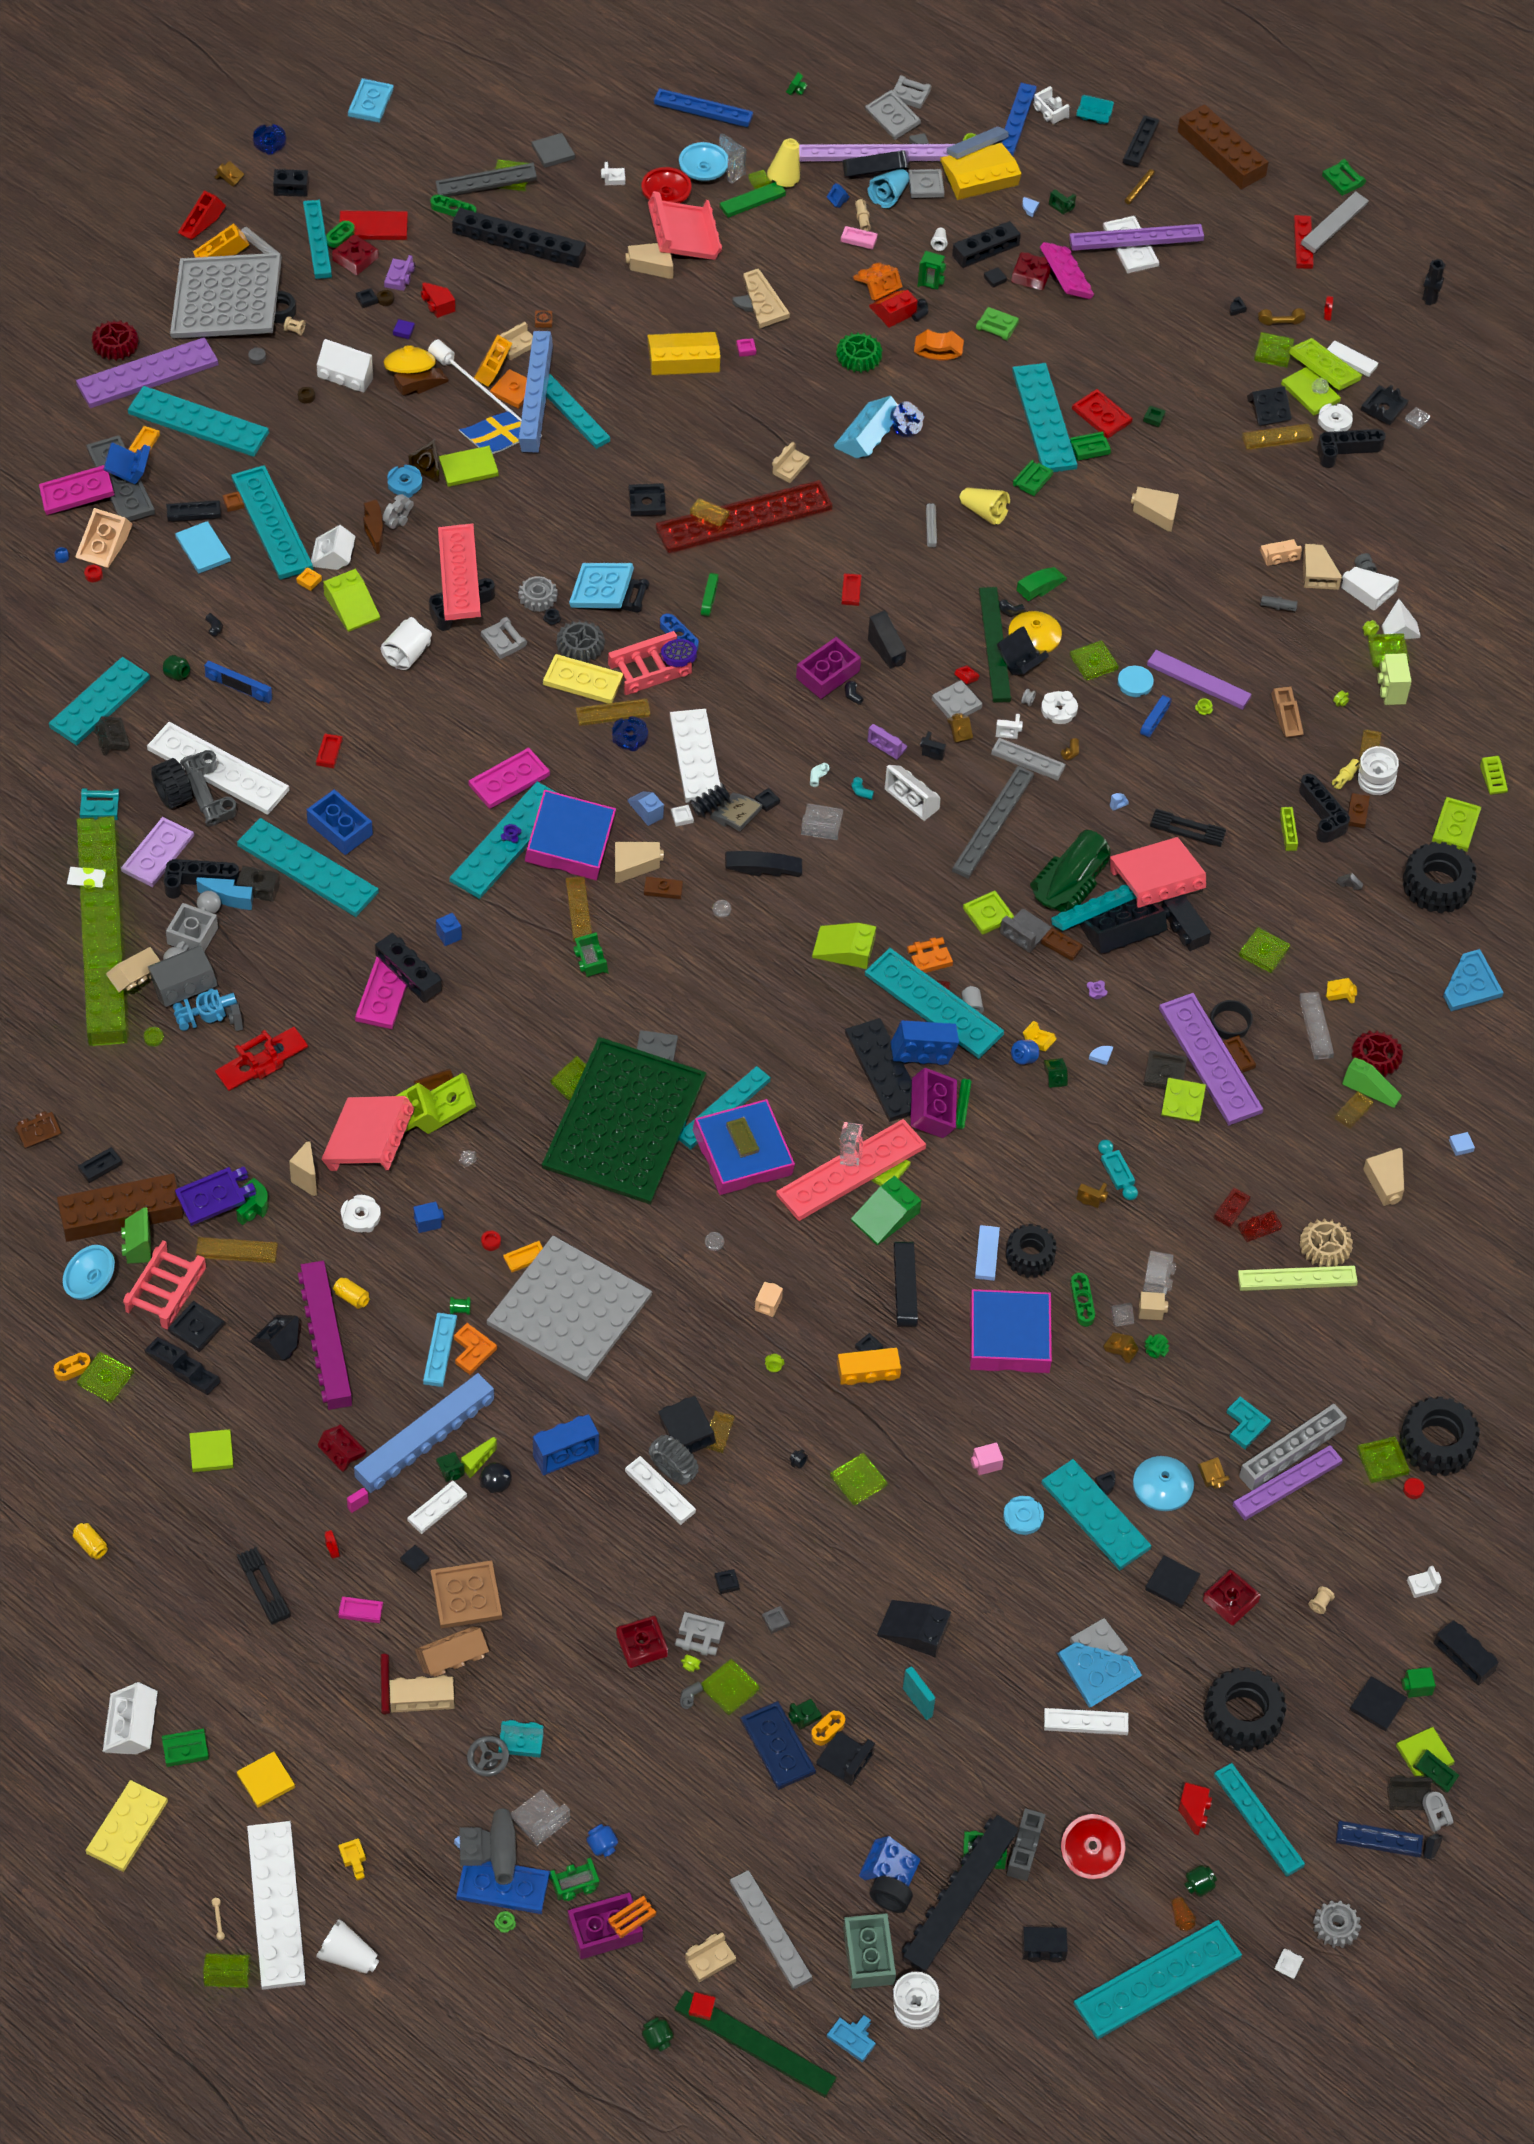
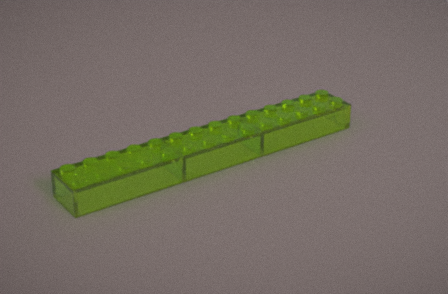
[77,816,127,1046]

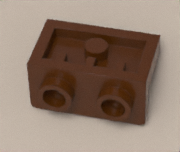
[14,1111,61,1149]

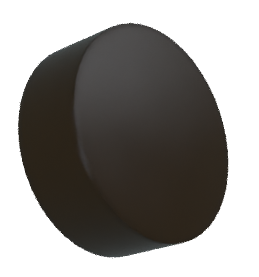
[377,290,394,306]
[298,387,315,404]

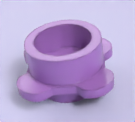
[1087,980,1107,999]

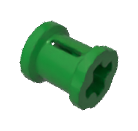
[450,1297,471,1315]

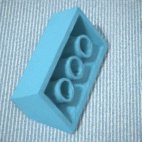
[834,396,903,458]

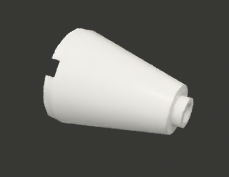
[316,1919,379,1974]

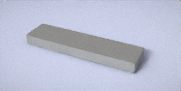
[991,738,1065,781]

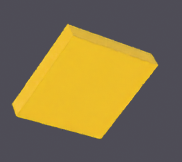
[237,1752,295,1808]

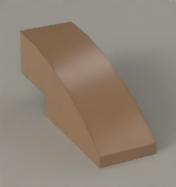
[1271,686,1304,738]

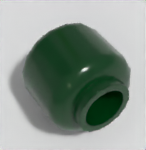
[163,655,190,681]
[1184,1865,1217,1897]
[641,2017,674,2052]

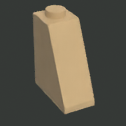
[625,243,673,279]
[1131,487,1179,532]
[1303,544,1341,590]
[615,842,664,883]
[1363,1148,1404,1206]

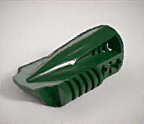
[1030,830,1111,912]

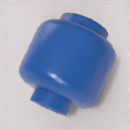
[1011,1039,1039,1065]
[587,1824,618,1858]

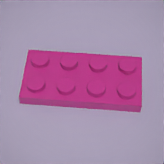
[1040,242,1094,299]
[39,465,115,515]
[468,748,550,809]
[355,957,411,1029]

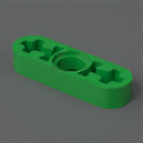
[430,195,477,217]
[701,573,719,617]
[1070,1273,1095,1327]

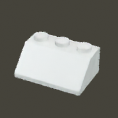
[317,339,373,393]
[885,765,941,821]
[103,1682,157,1754]

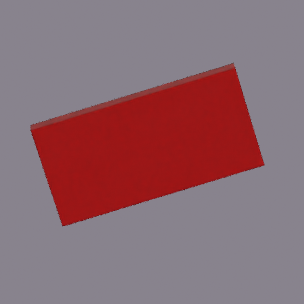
[340,211,408,240]

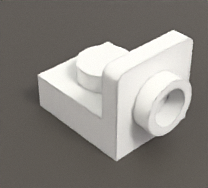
[601,162,625,185]
[995,714,1023,739]
[1407,1566,1441,1598]

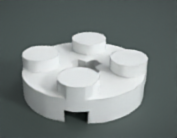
[1318,403,1353,432]
[1041,691,1078,724]
[341,1195,381,1233]

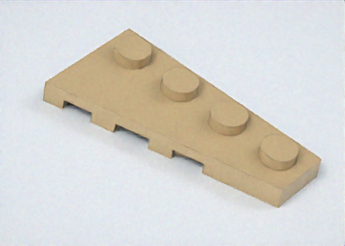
[743,268,790,329]

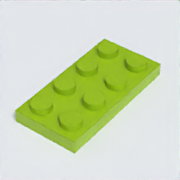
[1289,338,1362,390]

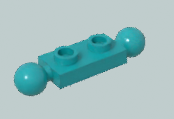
[1098,1139,1138,1201]

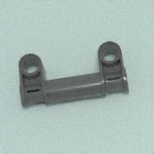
[180,750,237,826]

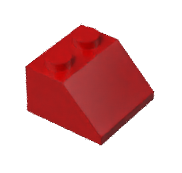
[869,290,918,328]

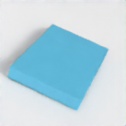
[348,78,394,123]
[175,521,231,574]

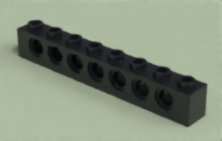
[452,208,586,268]

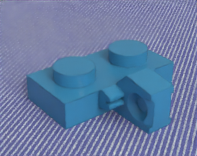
[827,2015,876,2063]

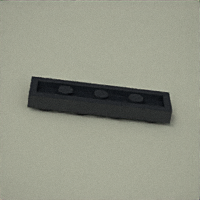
[1123,115,1159,167]

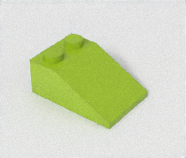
[323,569,380,632]
[812,923,876,969]

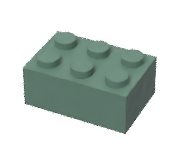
[843,1914,896,1989]

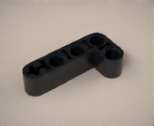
[842,150,910,177]
[1317,429,1386,468]
[429,578,495,631]
[1299,774,1350,843]
[164,859,240,899]

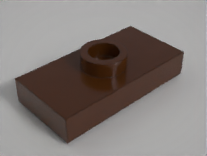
[1348,793,1370,828]
[644,877,683,899]
[1041,927,1083,961]
[1223,1035,1256,1073]
[414,1068,453,1091]

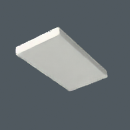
[1103,216,1159,273]

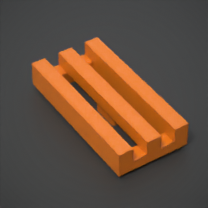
[608,1896,656,1938]

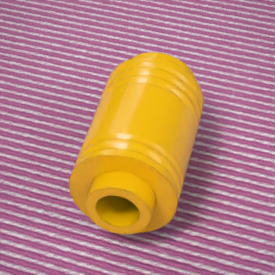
[333,1278,370,1309]
[73,1523,108,1560]

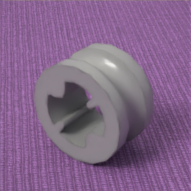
[1021,688,1036,707]

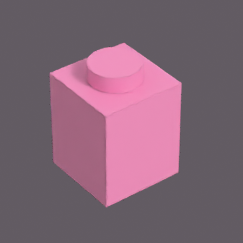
[971,1443,1004,1475]

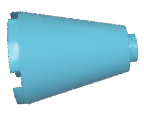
[868,169,910,208]

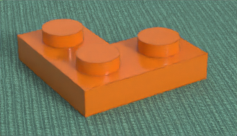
[454,1323,497,1375]

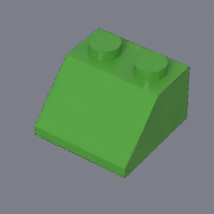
[121,1208,151,1264]

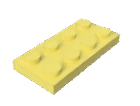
[543,654,624,704]
[86,1780,168,1872]

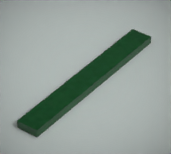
[979,587,1011,703]
[674,1991,837,2098]

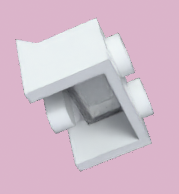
[1034,86,1069,124]

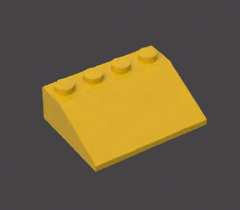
[940,143,1022,200]
[647,332,720,375]

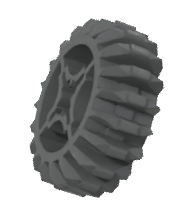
[556,619,605,663]
[649,1434,699,1485]

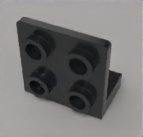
[1247,386,1292,426]
[997,627,1049,675]
[816,1731,875,1786]

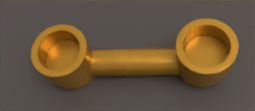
[1258,308,1306,325]

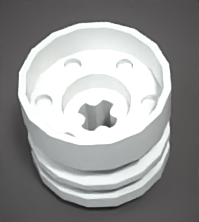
[1358,746,1399,795]
[893,1972,939,2029]

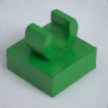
[786,72,807,95]

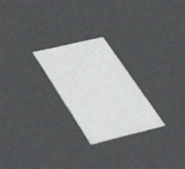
[67,867,106,888]

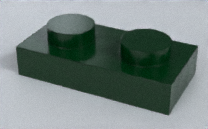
[1413,1749,1459,1792]

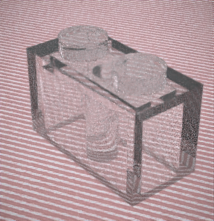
[840,1122,863,1166]
[1143,1251,1176,1298]

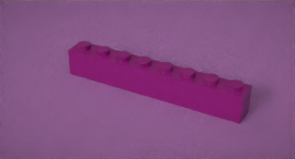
[298,1260,352,1410]

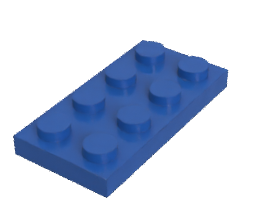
[457,1861,550,1914]

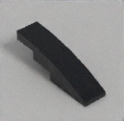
[725,851,802,877]
[144,1337,221,1395]

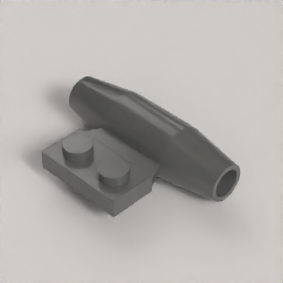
[459,1809,516,1885]

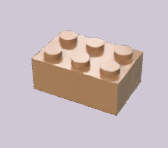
[415,1626,489,1677]

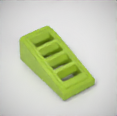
[1480,756,1508,795]
[461,1437,497,1478]

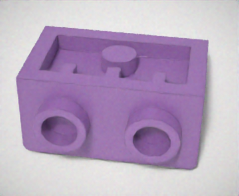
[384,255,415,291]
[868,724,907,760]

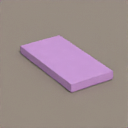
[121,817,194,887]

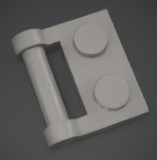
[893,75,932,109]
[481,617,528,659]

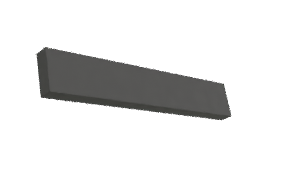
[435,163,537,197]

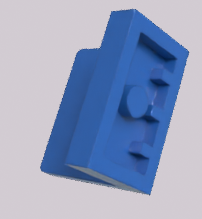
[104,443,150,484]
[859,1836,920,1887]

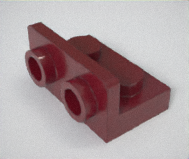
[318,1424,366,1472]

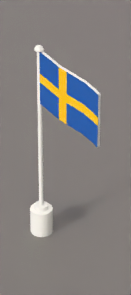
[428,339,542,454]

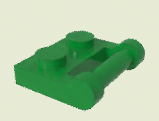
[1322,159,1366,196]

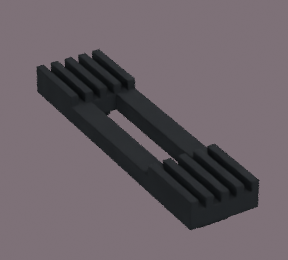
[1150,809,1226,847]
[237,1547,290,1625]

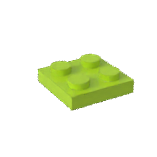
[1161,1078,1206,1123]

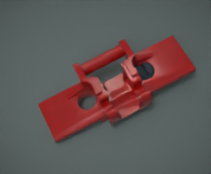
[215,1027,308,1091]

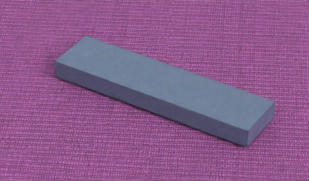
[947,126,1009,159]

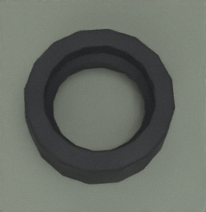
[274,291,296,323]
[869,1876,913,1913]

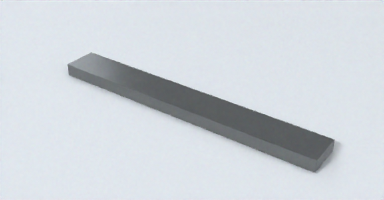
[952,766,1034,879]

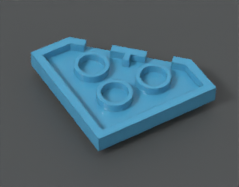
[1443,949,1503,1011]
[1057,1642,1142,1708]

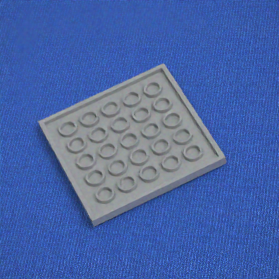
[170,253,282,338]
[487,1236,652,1381]

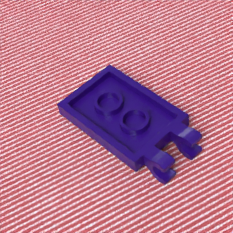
[175,1166,256,1226]

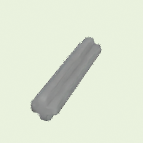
[241,227,279,254]
[926,504,937,548]

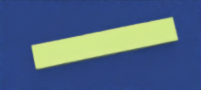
[1238,1266,1358,1291]

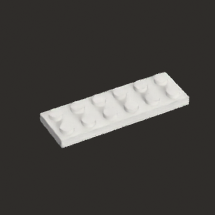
[670,709,721,802]

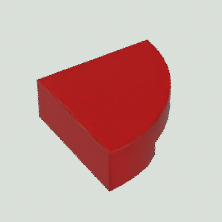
[1324,296,1333,321]
[324,1530,339,1559]

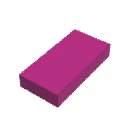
[338,1597,383,1623]

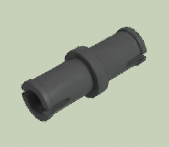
[1261,595,1298,612]

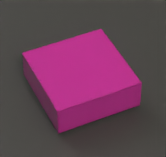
[736,338,756,357]
[347,1488,369,1513]

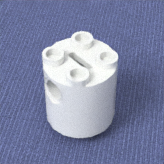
[381,617,432,670]

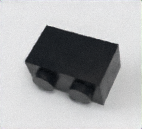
[1022,1927,1068,1963]

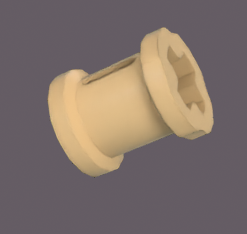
[284,316,305,336]
[1309,1586,1335,1614]

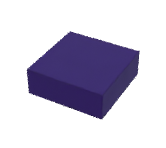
[393,319,415,339]

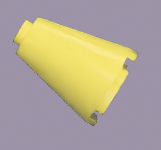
[767,138,800,187]
[960,488,1010,525]

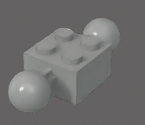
[163,891,221,960]

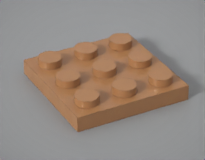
[431,1560,502,1629]

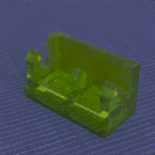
[203,1954,250,1988]

